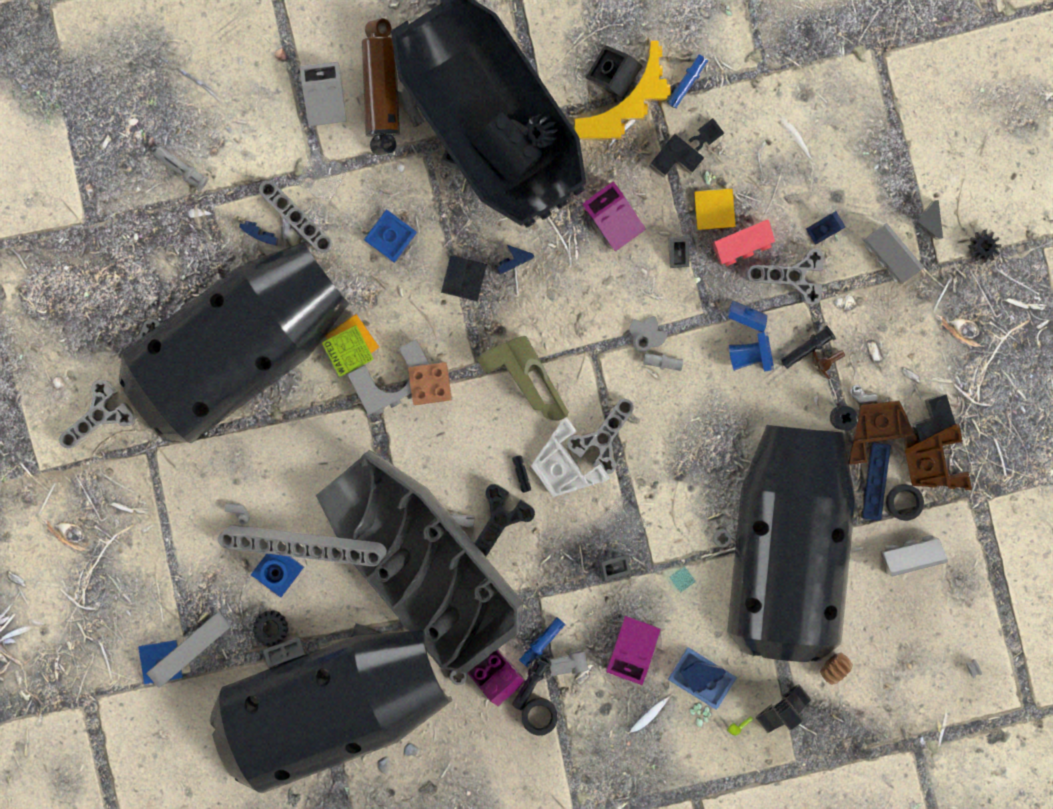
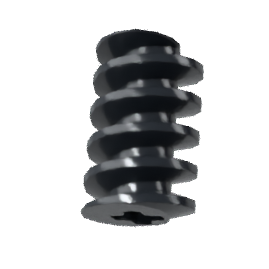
[830,406,858,430]

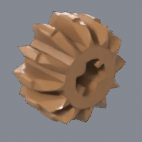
[820,652,853,685]

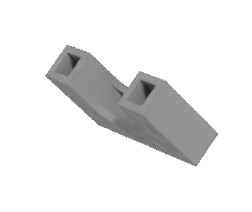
[348,339,429,417]

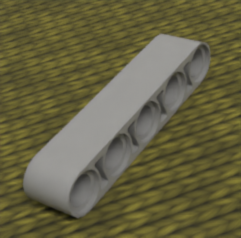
[259,181,333,253]
[146,611,231,688]

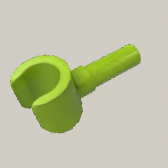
[727,716,753,736]

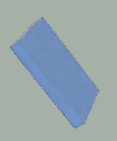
[668,647,737,710]

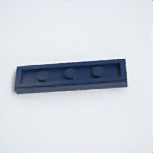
[861,442,891,521]

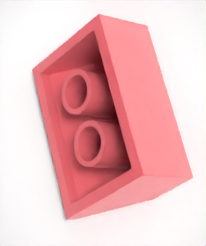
[712,219,775,267]

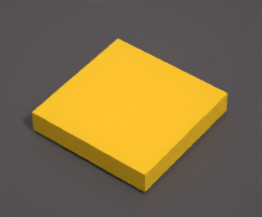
[694,189,736,230]

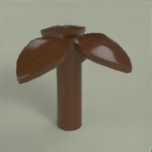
[812,350,845,380]

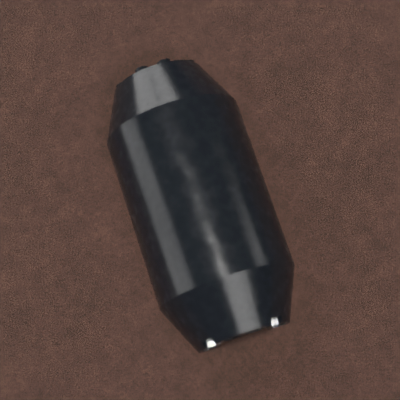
[391,0,586,228]

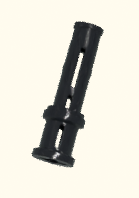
[780,325,836,369]
[512,655,552,710]

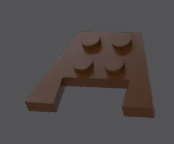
[849,400,919,465]
[905,423,972,490]

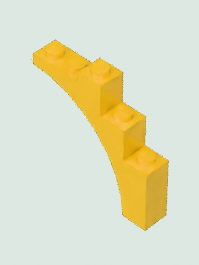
[574,41,671,140]

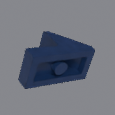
[806,211,846,245]
[497,245,535,275]

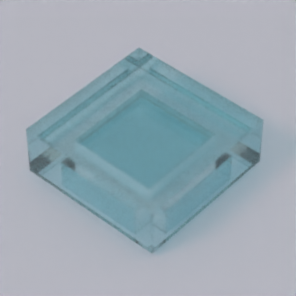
[669,566,696,593]

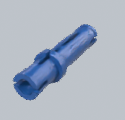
[666,54,709,109]
[519,617,566,668]

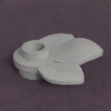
[630,316,668,352]

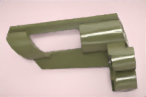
[476,336,569,421]

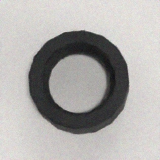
[886,484,924,521]
[522,698,558,736]

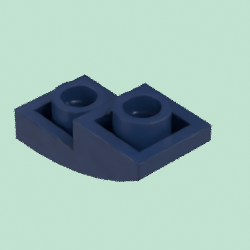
[239,221,278,246]

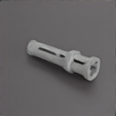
[154,146,209,192]

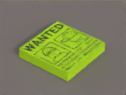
[322,325,374,377]

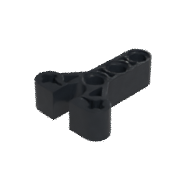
[474,484,535,557]
[756,684,811,733]

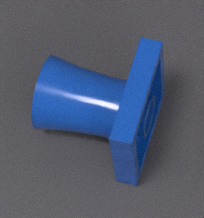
[729,332,774,372]
[251,554,304,598]

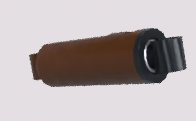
[362,18,400,155]

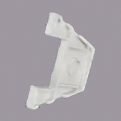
[531,417,610,497]

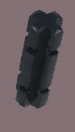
[512,455,531,493]

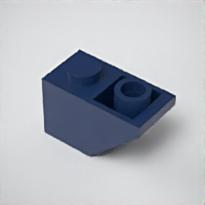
[680,661,726,693]

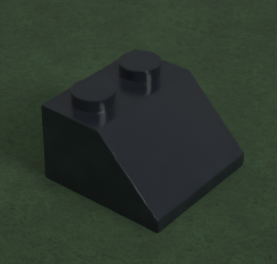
[586,45,642,98]
[441,256,487,302]

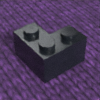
[649,134,705,177]
[912,394,956,442]

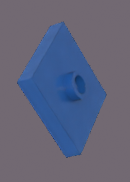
[364,209,418,263]
[728,300,768,332]
[138,640,183,684]

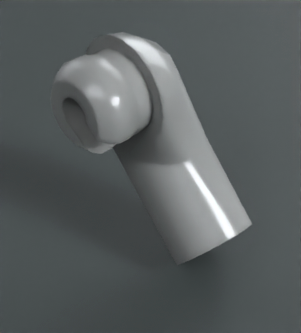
[850,385,877,404]
[225,503,250,524]

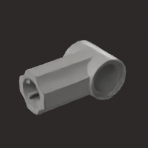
[550,651,589,676]

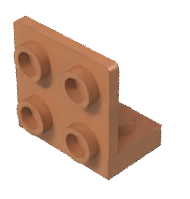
[408,362,452,405]

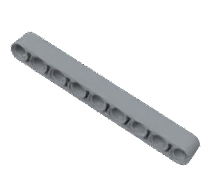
[218,525,386,566]

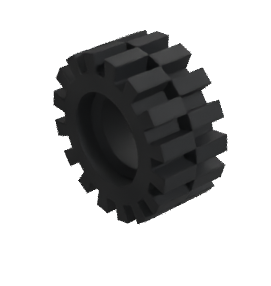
[253,610,289,646]

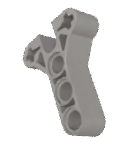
[746,249,824,305]
[59,380,136,449]
[567,399,634,474]

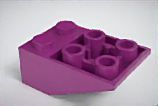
[582,181,646,252]
[605,616,661,685]
[467,649,526,706]

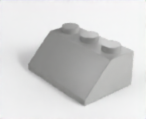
[864,223,924,284]
[880,535,948,577]

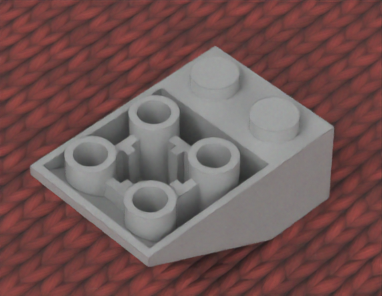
[300,62,347,126]

